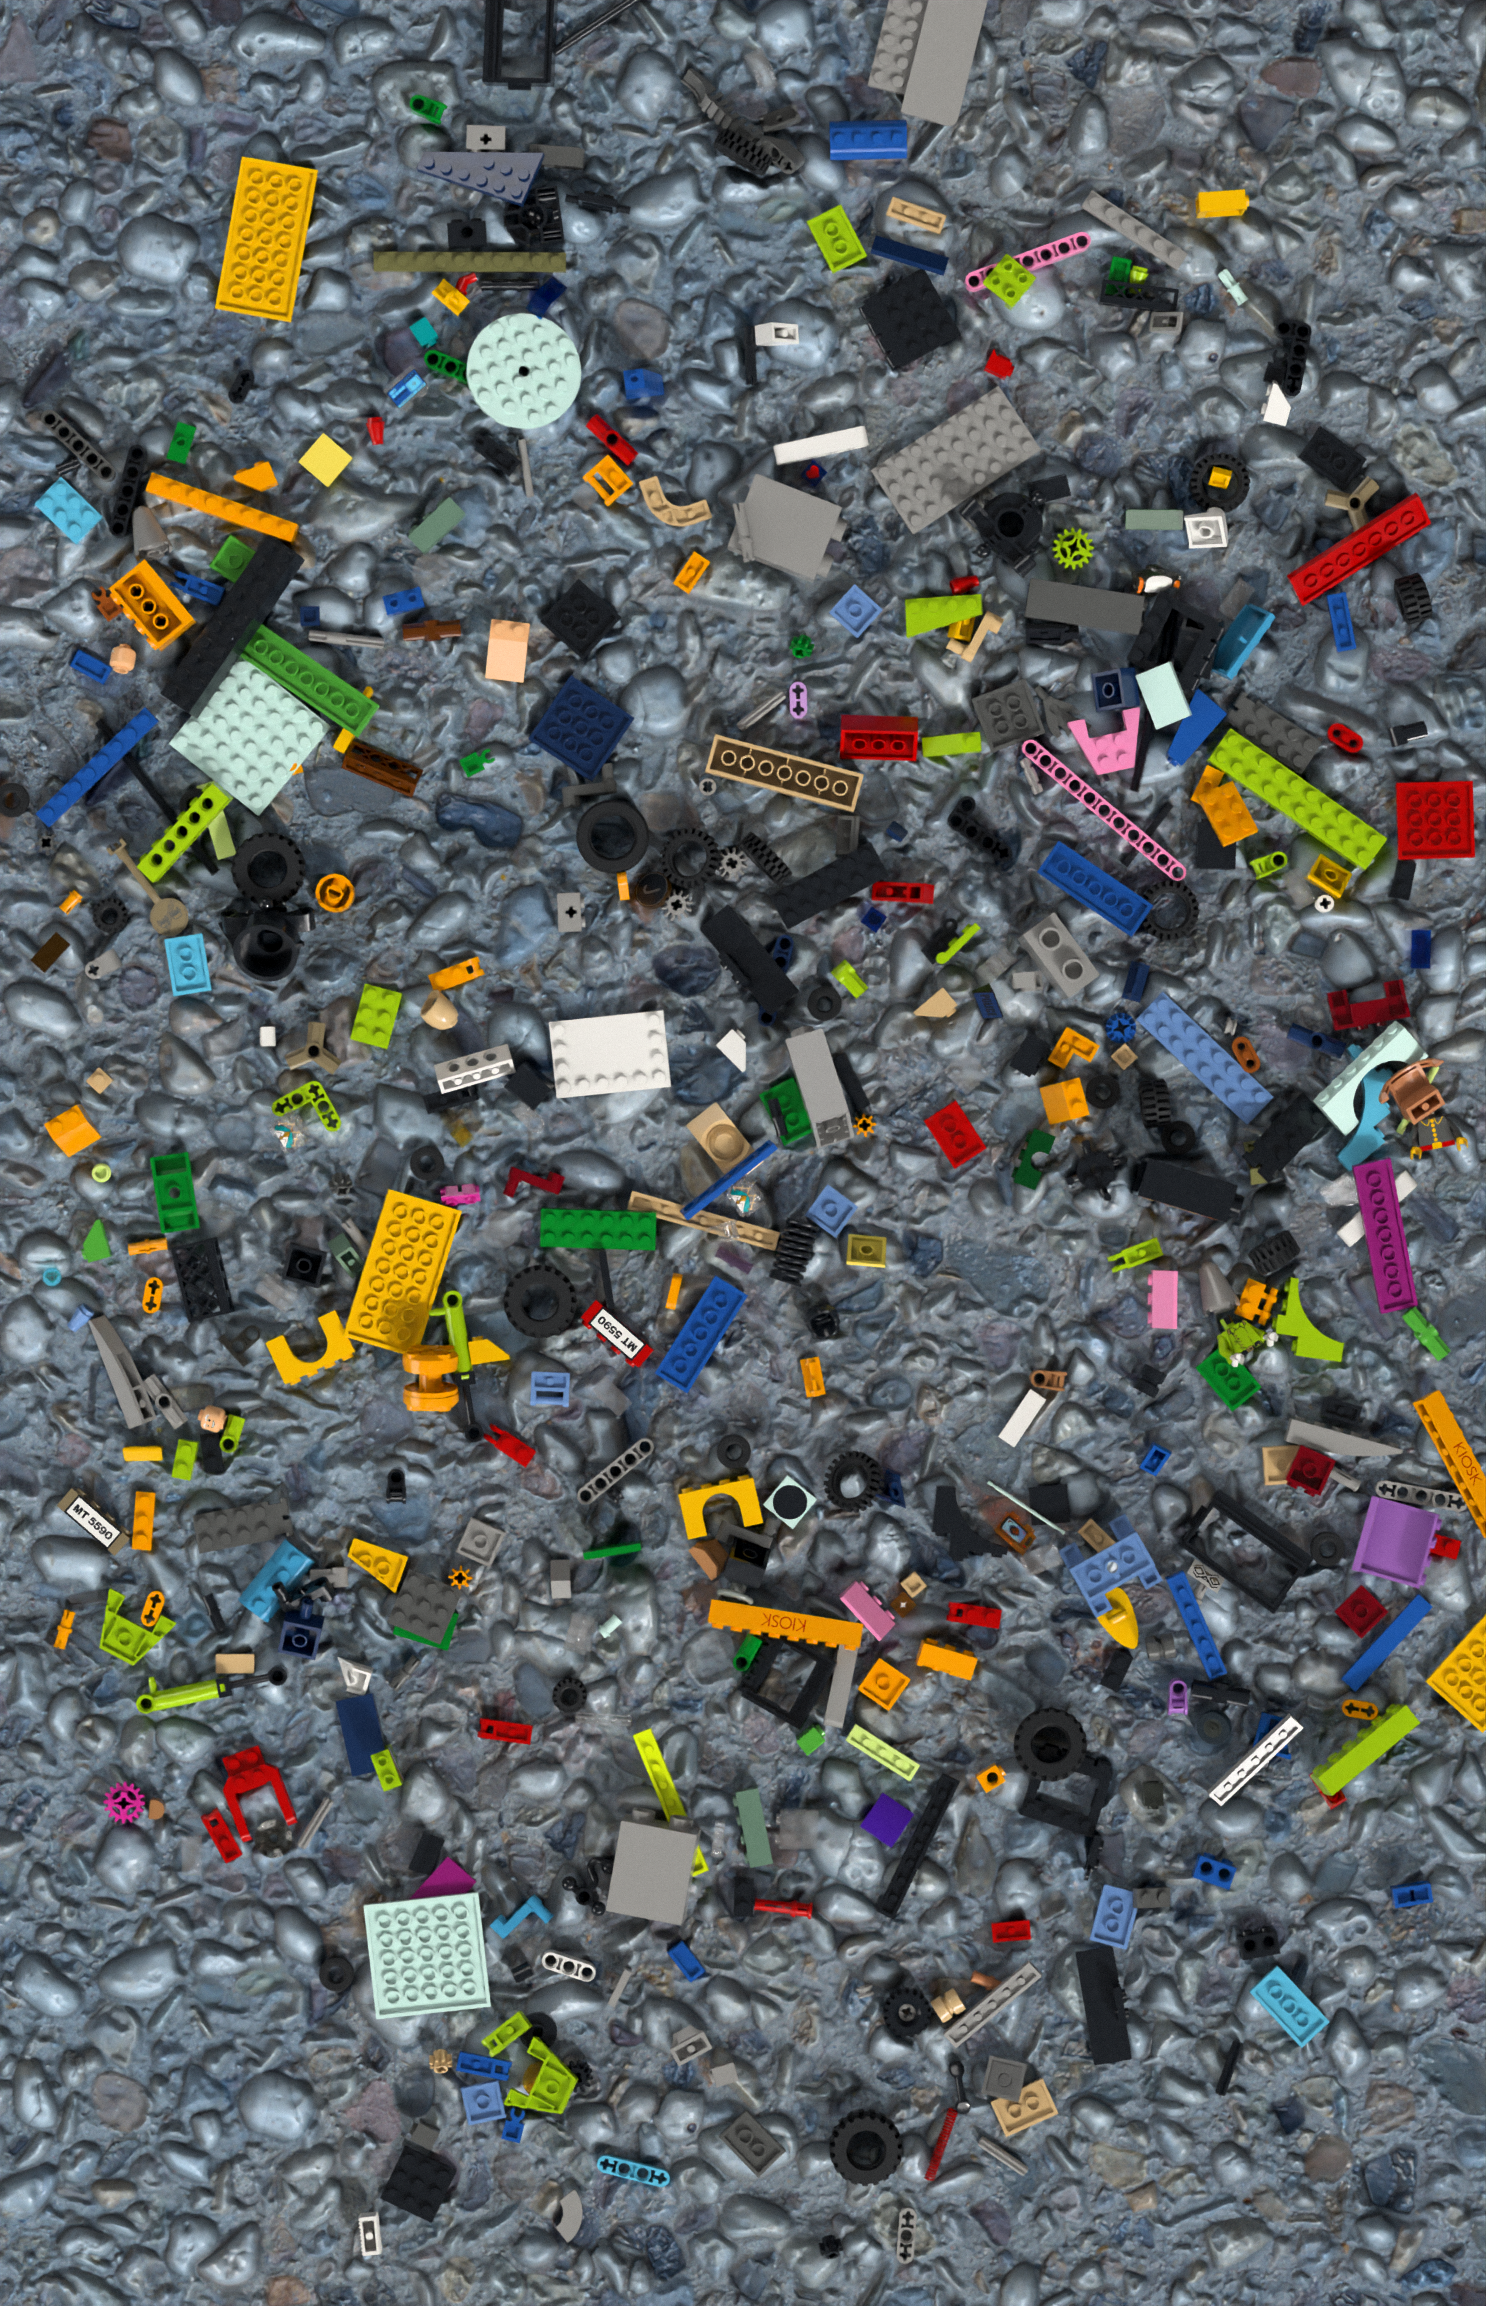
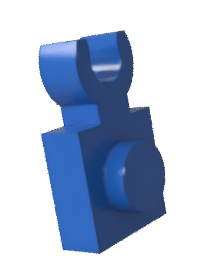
[501,2107,525,2143]

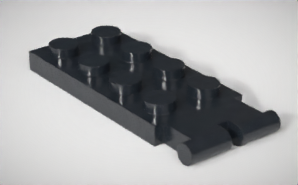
[1242,1092,1329,1183]

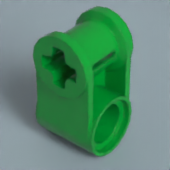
[410,95,448,125]

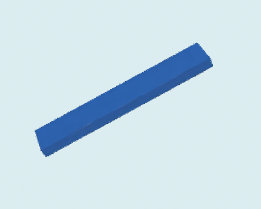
[680,1140,778,1220]
[1165,1570,1227,1681]
[1341,1594,1432,1692]

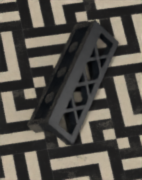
[1098,279,1179,312]

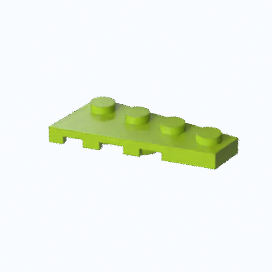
[905,594,983,638]

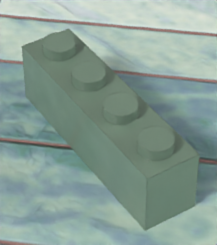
[732,1786,773,1868]

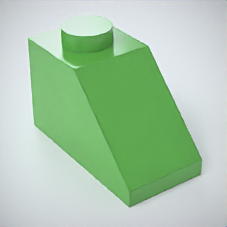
[81,1219,112,1263]

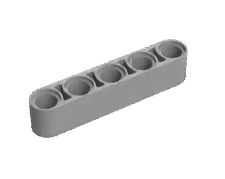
[577,1437,654,1504]
[823,1645,858,1728]

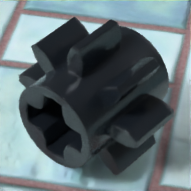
[819,2235,843,2259]

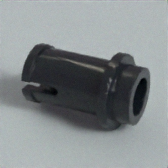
[55,457,81,477]

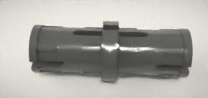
[388,1655,422,1692]

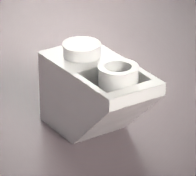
[1260,380,1291,426]

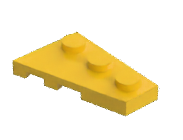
[348,1537,408,1593]

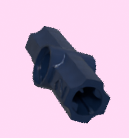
[1286,1023,1346,1059]

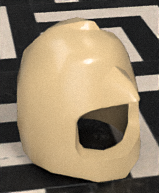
[420,990,458,1030]

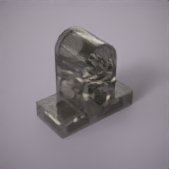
[218,1325,262,1368]

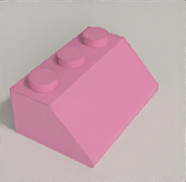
[1147,1270,1178,1329]
[839,1580,895,1641]

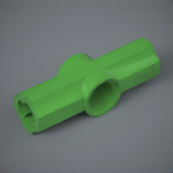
[1401,1306,1451,1361]

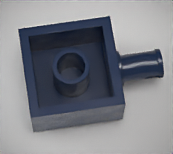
[278,1598,325,1660]

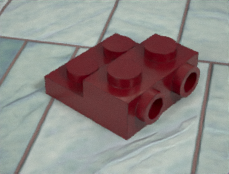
[1284,1444,1336,1497]

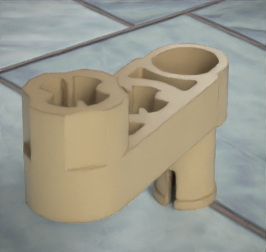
[946,610,1004,663]

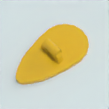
[1097,1587,1139,1649]

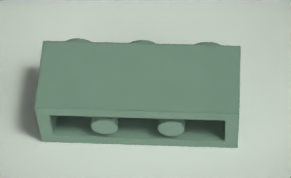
[408,497,466,555]

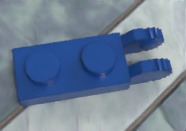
[169,570,226,607]

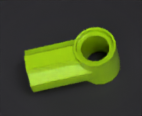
[831,959,868,999]
[220,1414,246,1453]

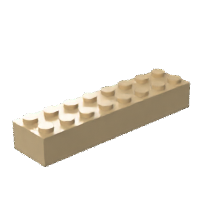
[705,734,864,813]

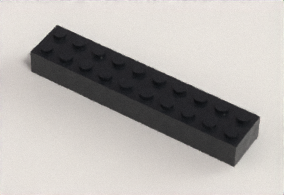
[160,534,305,719]

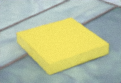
[299,433,353,487]

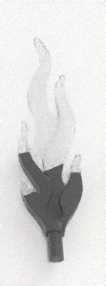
[1034,685,1132,796]

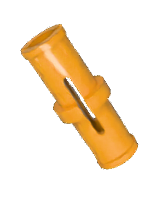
[128,1237,168,1256]
[53,1609,76,1649]

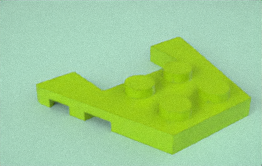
[99,1588,177,1666]
[504,2036,578,2114]

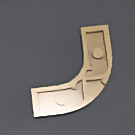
[639,476,712,527]

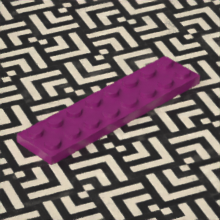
[1352,1157,1418,1314]

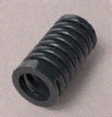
[769,1217,820,1287]

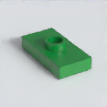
[166,422,197,465]

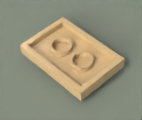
[990,2078,1059,2137]

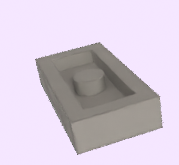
[608,1967,632,2007]

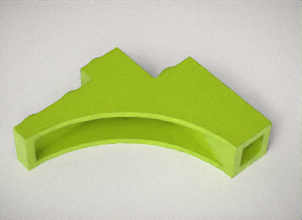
[1271,1277,1344,1362]

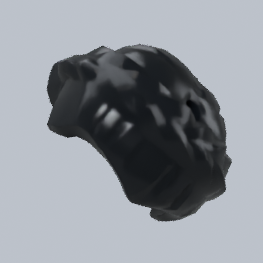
[804,1303,840,1340]

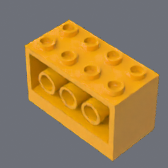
[109,559,197,652]

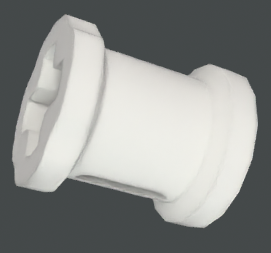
[1315,895,1334,913]

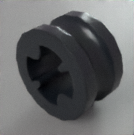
[606,1486,625,1504]

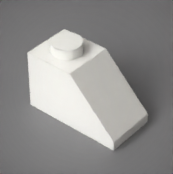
[755,322,799,346]
[716,1029,746,1072]

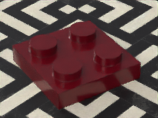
[1334,1584,1388,1639]

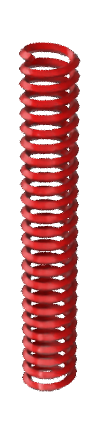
[924,2108,958,2181]

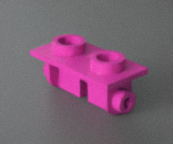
[440,1183,481,1206]

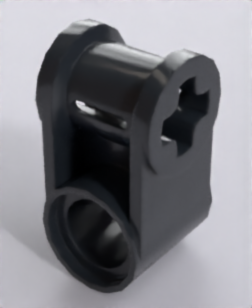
[386,1467,406,1504]

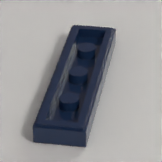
[870,235,949,276]

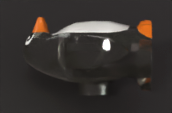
[1131,564,1182,597]

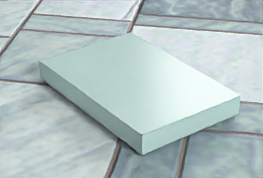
[1135,661,1192,729]

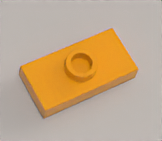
[1190,765,1224,805]

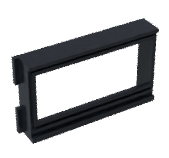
[482,0,558,91]
[1178,1488,1314,1614]

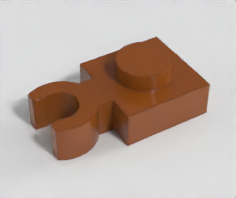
[91,586,123,622]

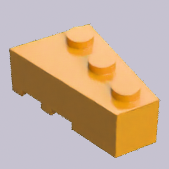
[915,1638,978,1681]

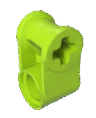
[1249,851,1287,880]

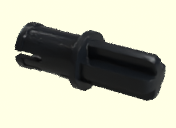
[768,1098,789,1137]
[201,1593,226,1632]

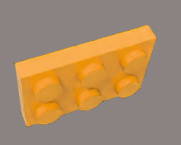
[1198,781,1258,847]

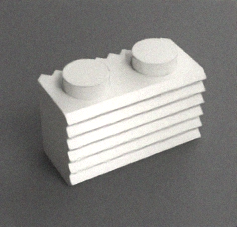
[358,2212,382,2256]

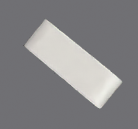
[542,1949,596,1982]

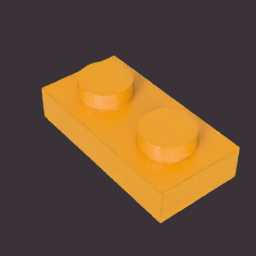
[673,551,710,594]

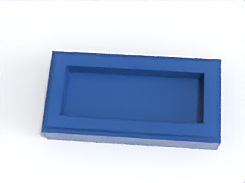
[70,649,113,685]
[667,1940,706,1983]

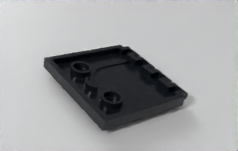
[858,269,961,369]

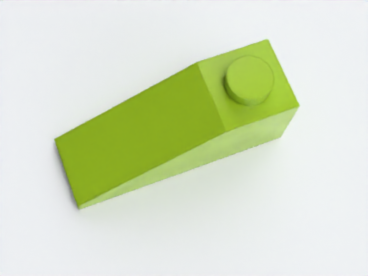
[921,732,982,757]

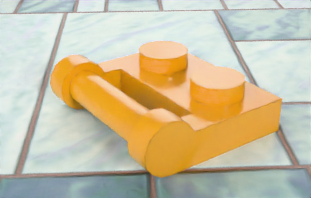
[582,455,633,507]

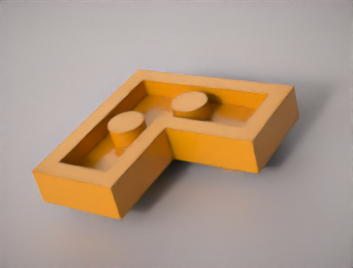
[1047,1027,1100,1069]

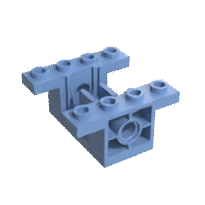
[1058,1513,1163,1618]

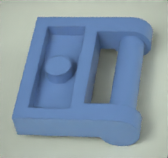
[530,1371,570,1407]

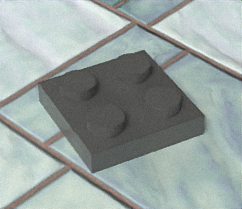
[981,2056,1028,2103]

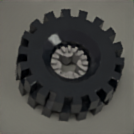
[883,1987,931,2038]

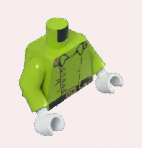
[1217,1315,1278,1367]

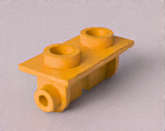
[800,1356,826,1397]

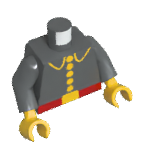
[1408,1111,1468,1160]

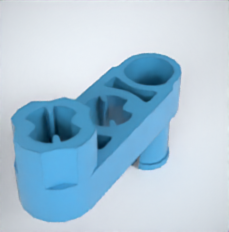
[489,1894,554,1939]

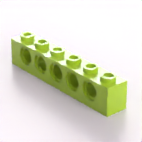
[137,782,233,883]

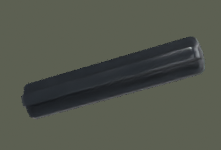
[1215,2040,1243,2096]

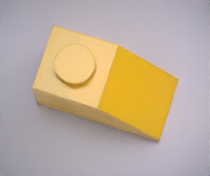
[468,1336,510,1365]

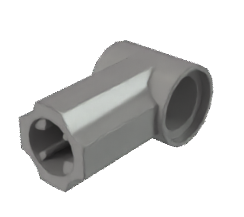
[310,1567,348,1587]

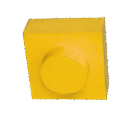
[1208,467,1232,489]

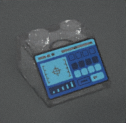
[383,365,429,413]

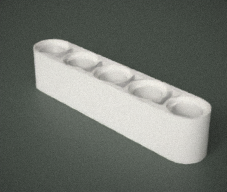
[773,426,869,466]
[1336,1170,1418,1247]

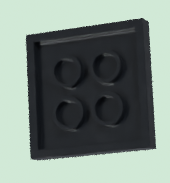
[540,579,622,660]
[380,2145,457,2223]

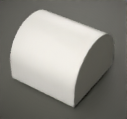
[259,1027,276,1047]

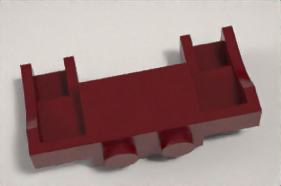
[1326,979,1411,1031]

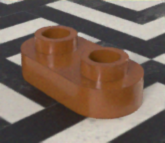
[1231,1037,1260,1073]

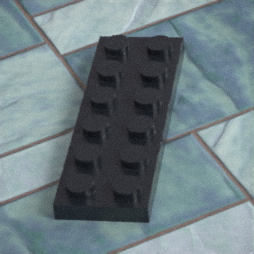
[770,842,889,929]

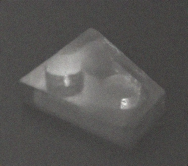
[1319,1171,1359,1208]

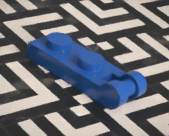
[456,2051,512,2081]

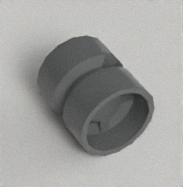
[1145,1633,1176,1662]

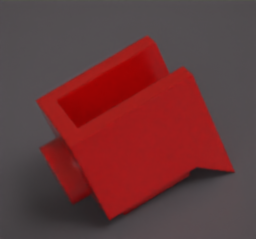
[984,349,1015,380]

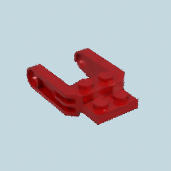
[222,1744,298,1843]

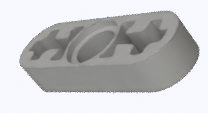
[896,2206,917,2264]

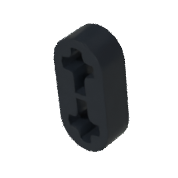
[228,369,255,405]

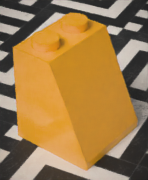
[1039,1077,1090,1125]
[44,1104,102,1157]

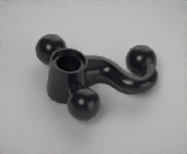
[562,1856,614,1916]

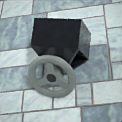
[717,1538,771,1606]

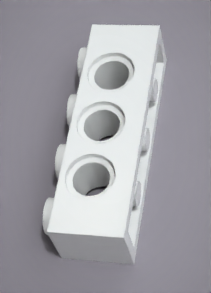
[434,1044,516,1094]

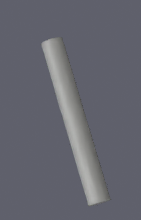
[518,439,534,498]

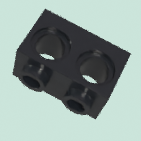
[1237,1926,1281,1960]

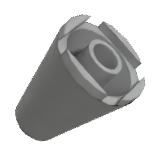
[132,506,173,562]
[1199,1261,1240,1317]

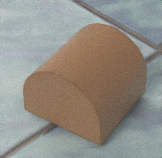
[148,1797,166,1819]

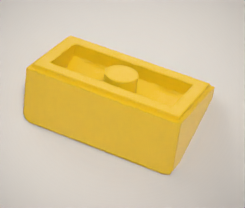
[947,617,975,642]
[123,1446,163,1461]

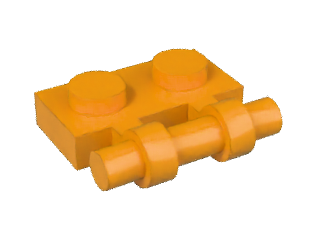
[1234,1278,1279,1326]

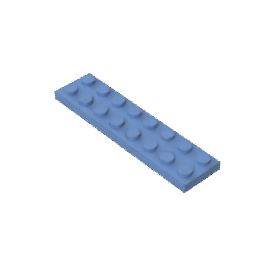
[1136,992,1273,1125]

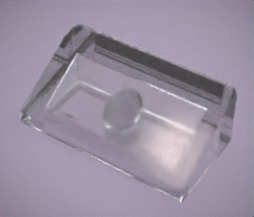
[592,1376,632,1417]

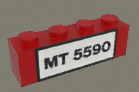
[581,1300,654,1368]

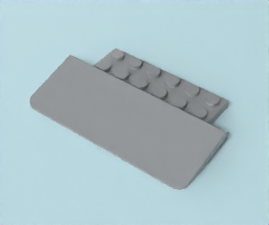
[868,0,988,126]

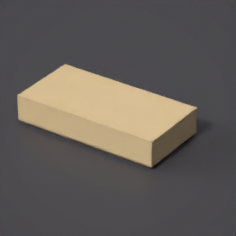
[216,1654,255,1673]

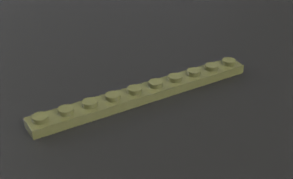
[374,252,566,273]

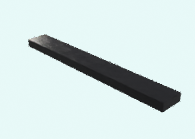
[876,1772,960,1919]

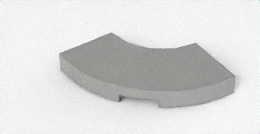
[556,2188,583,2243]

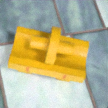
[431,279,470,316]

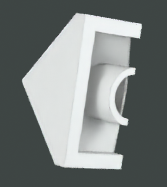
[338,1657,374,1695]

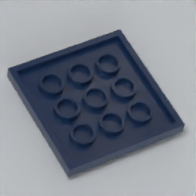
[528,675,635,782]

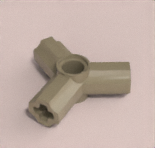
[1324,476,1379,532]
[284,1022,342,1075]

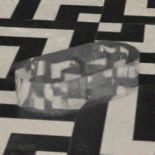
[711,1820,726,1858]

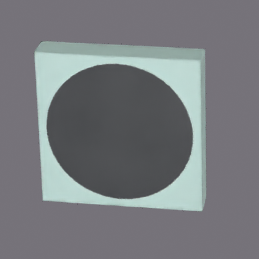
[763,1475,817,1529]

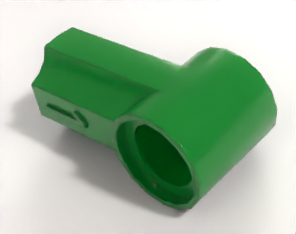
[733,1633,763,1671]

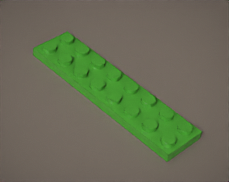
[240,624,380,738]

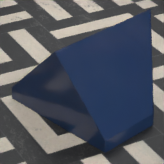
[875,1466,906,1508]

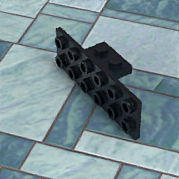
[700,904,799,1015]
[1075,1946,1132,2065]

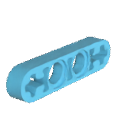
[597,2154,670,2187]

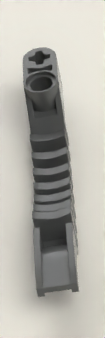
[681,68,805,174]

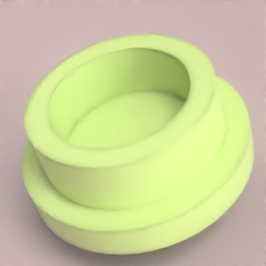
[92,1163,111,1182]

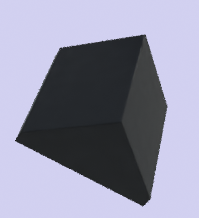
[504,1060,555,1111]
[281,1242,327,1288]

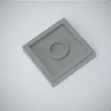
[456,1517,506,1567]

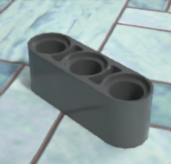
[529,144,585,170]

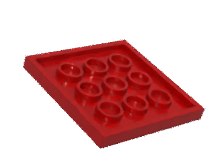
[1395,781,1475,860]

